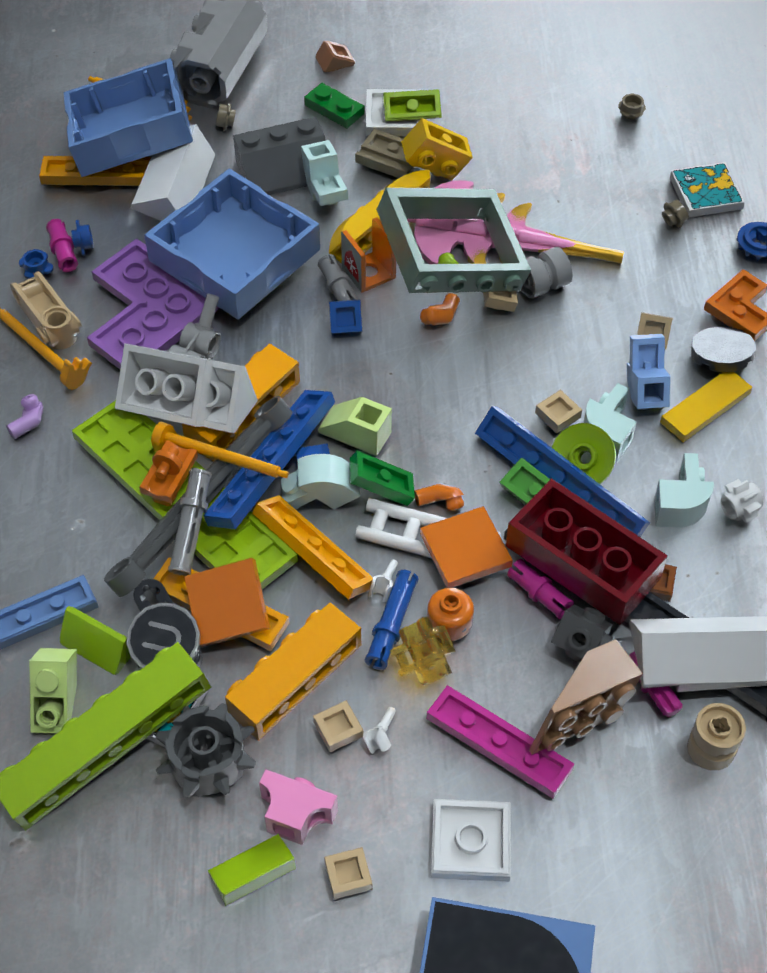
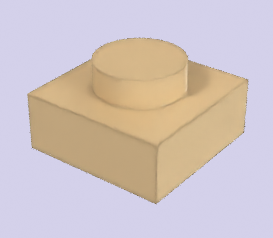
[483,291,518,312]
[637,312,673,349]
[535,389,582,433]
[313,700,364,752]
[324,847,373,900]

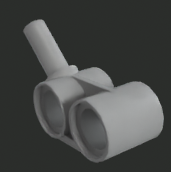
[168,293,221,359]

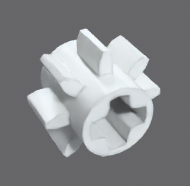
[720,479,764,523]

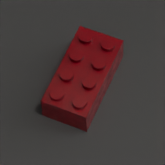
[505,478,668,625]

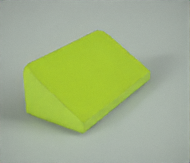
[382,89,442,122]
[60,606,131,675]
[208,834,296,906]

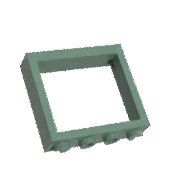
[376,188,531,293]

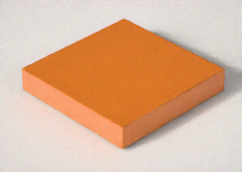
[420,506,513,588]
[184,558,270,647]

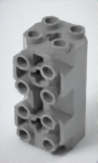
[170,0,268,109]

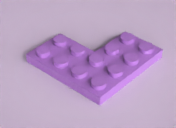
[87,238,220,369]

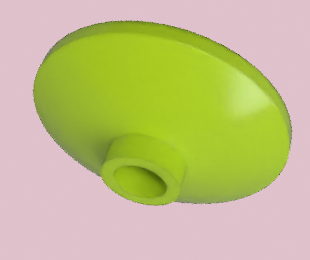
[552,423,616,484]

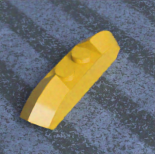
[329,169,430,264]

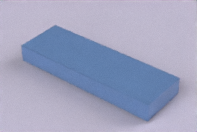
[0,575,99,650]

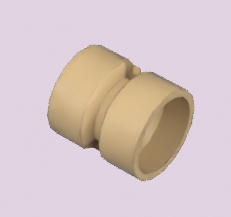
[687,703,746,771]

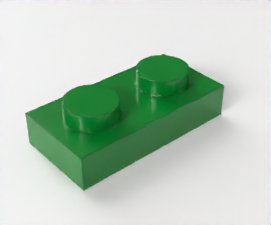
[304,83,365,129]
[350,450,415,506]

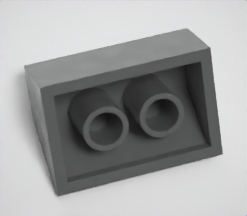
[233,117,326,195]

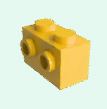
[401,118,473,181]

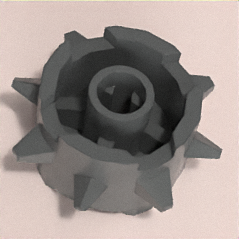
[156,703,256,798]

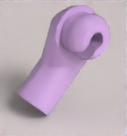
[6,394,44,440]

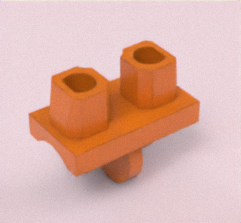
[139,440,198,506]

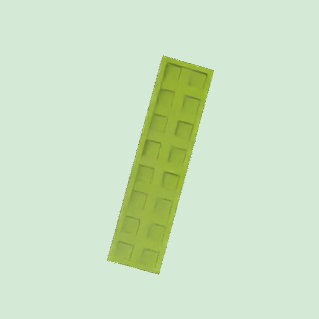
[72,400,298,589]

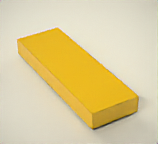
[660,372,752,443]

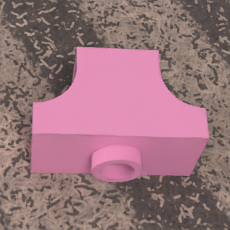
[259,769,338,845]

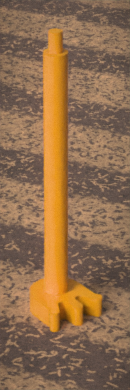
[0,308,92,390]
[151,422,289,478]

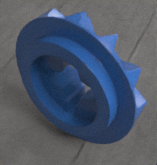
[736,222,767,261]

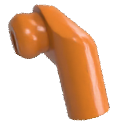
[420,293,460,326]
[414,484,464,510]

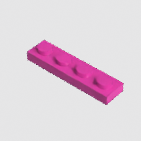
[426,685,574,799]

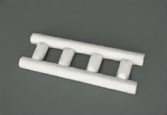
[355,498,500,558]

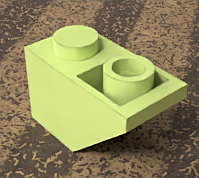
[318,397,392,456]
[29,648,77,733]

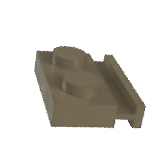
[355,128,416,178]

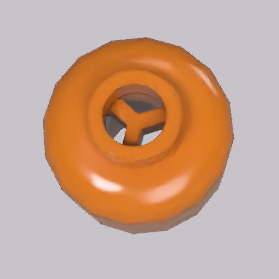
[427,588,474,641]

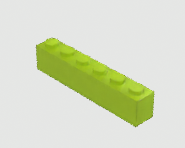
[0,642,212,831]

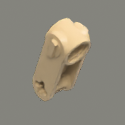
[10,271,82,350]

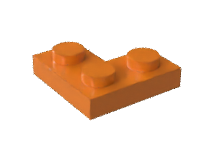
[704,269,767,341]

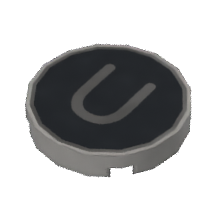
[127,603,201,669]

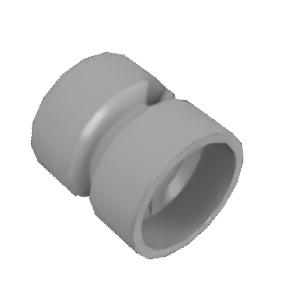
[521,247,573,298]

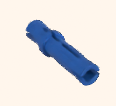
[364,569,419,670]

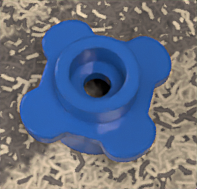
[71,220,94,256]
[19,249,54,279]

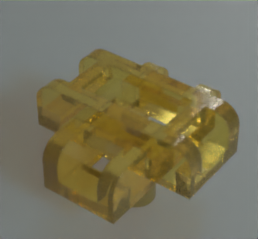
[390,617,455,685]

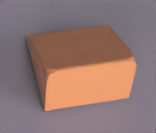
[316,41,355,72]

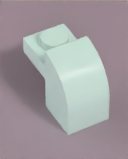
[301,140,349,206]
[583,383,637,463]
[654,453,714,527]
[281,454,360,509]

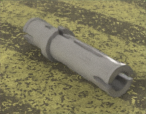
[168,468,212,576]

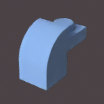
[627,334,670,409]

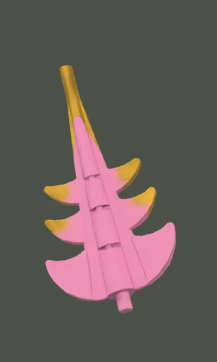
[407,180,624,264]

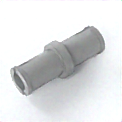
[318,254,359,301]

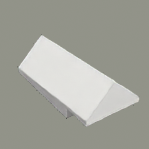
[130,124,215,221]
[115,343,258,433]
[629,616,767,692]

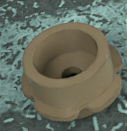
[618,93,646,119]
[215,103,236,131]
[662,200,689,228]

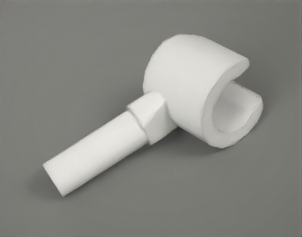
[368,559,398,603]
[363,707,396,754]

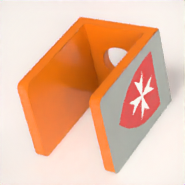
[341,217,396,293]

